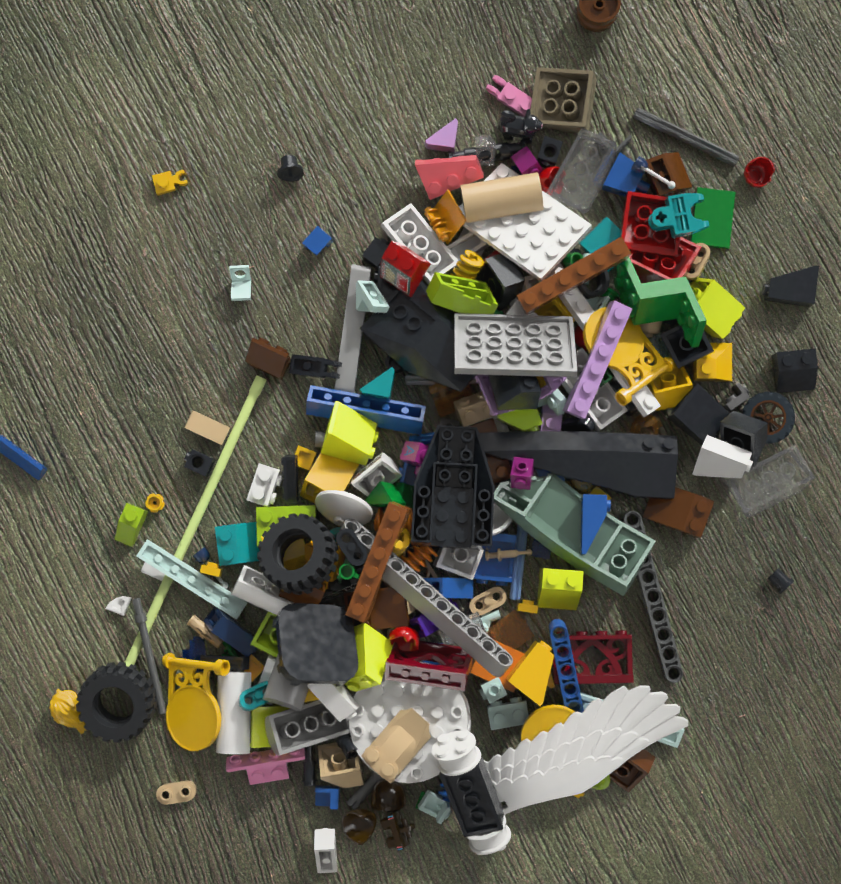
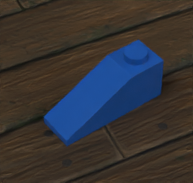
[580,494,611,555]

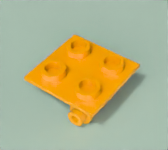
[424,190,467,244]

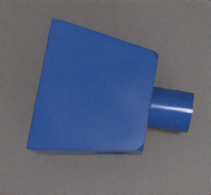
[602,153,651,197]

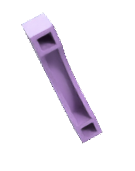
[562,300,632,419]

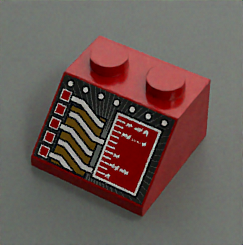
[381,241,431,297]

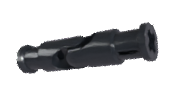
[448,139,526,163]

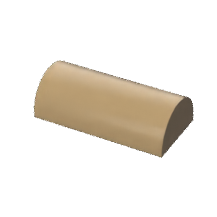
[460,172,544,223]

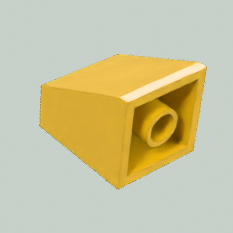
[300,453,360,504]
[506,640,554,706]

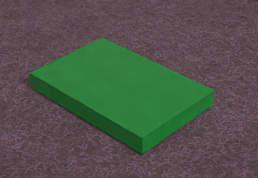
[691,187,736,249]

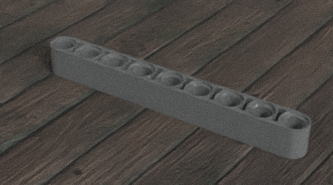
[622,511,683,683]

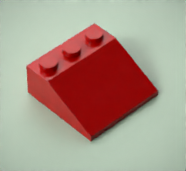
[620,191,680,257]
[630,237,702,283]

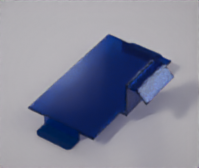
[182,636,206,671]

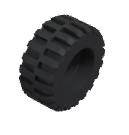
[257,513,339,595]
[76,662,157,743]

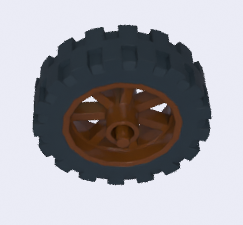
[742,392,795,444]

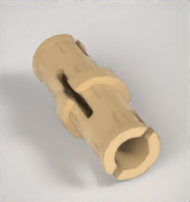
[187,615,224,649]

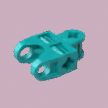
[648,193,710,238]

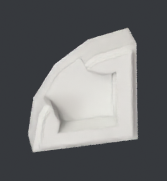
[105,596,132,616]

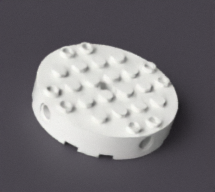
[349,661,471,783]

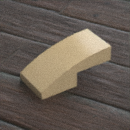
[184,410,230,445]

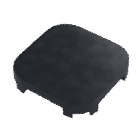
[273,603,358,687]

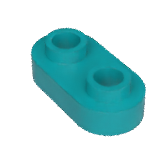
[238,681,269,711]

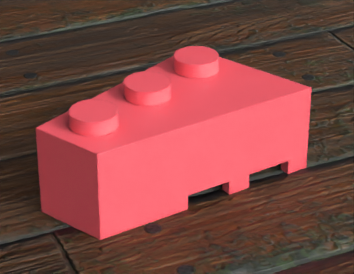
[415,155,484,200]

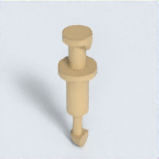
[485,548,532,562]

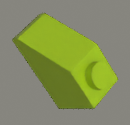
[496,409,542,432]
[114,503,149,547]

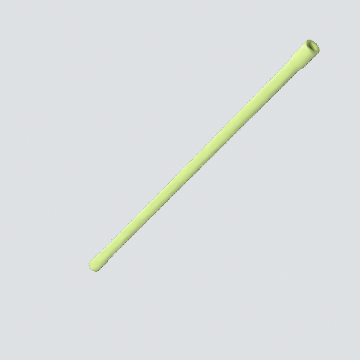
[124,375,267,667]

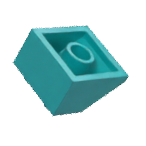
[215,522,260,566]

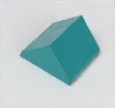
[360,367,395,400]

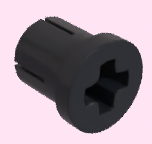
[767,568,794,594]
[336,733,359,759]

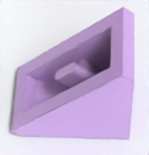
[425,118,458,152]

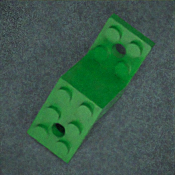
[614,258,707,348]

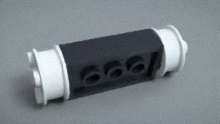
[432,730,511,855]

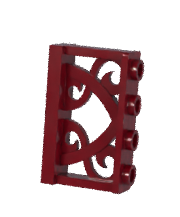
[552,630,634,684]
[385,641,473,691]

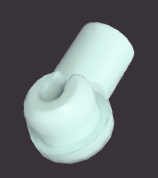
[477,609,501,634]

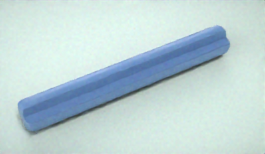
[509,525,528,600]

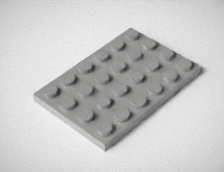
[454,313,577,377]

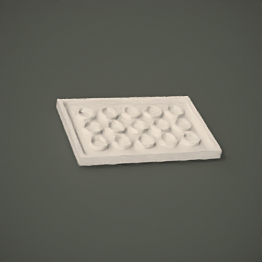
[459,163,592,282]

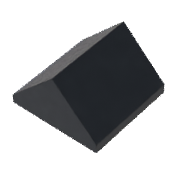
[661,325,714,369]

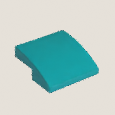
[579,217,621,272]

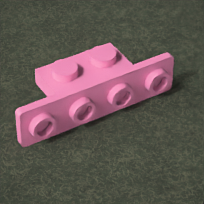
[226,748,305,785]

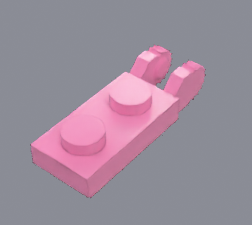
[486,75,532,117]

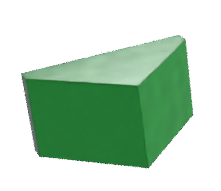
[364,481,406,507]

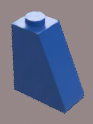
[423,578,473,599]

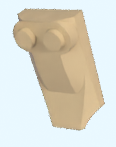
[361,708,432,783]

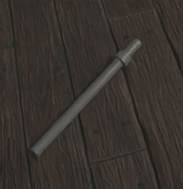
[132,597,166,714]

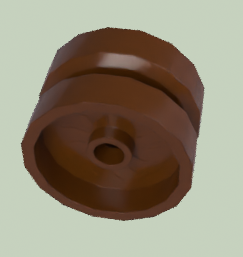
[576,0,621,32]

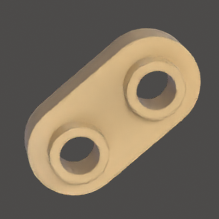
[686,243,710,280]
[469,587,506,616]
[156,780,197,805]

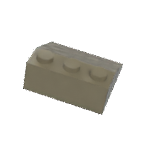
[530,67,597,134]

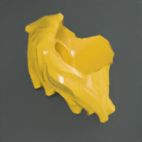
[49,689,87,734]

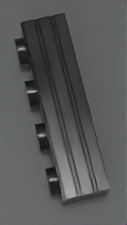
[281,455,299,505]
[200,655,249,672]

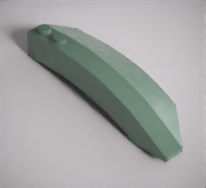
[494,473,656,596]

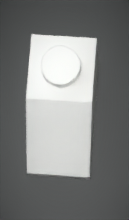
[314,828,337,873]

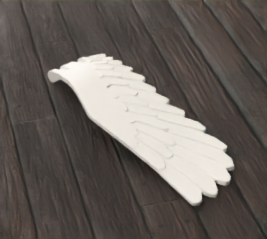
[484,686,688,815]

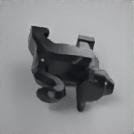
[498,109,543,144]

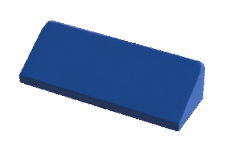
[0,435,47,480]

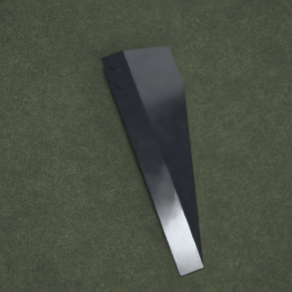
[479,431,678,499]

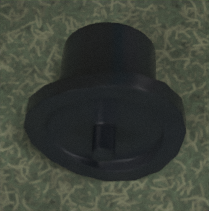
[277,155,304,182]

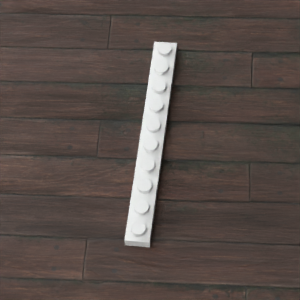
[546,263,661,417]

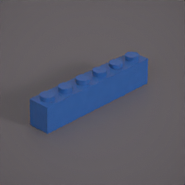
[306,385,426,435]

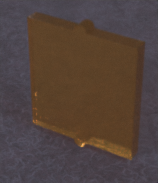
[489,609,534,649]

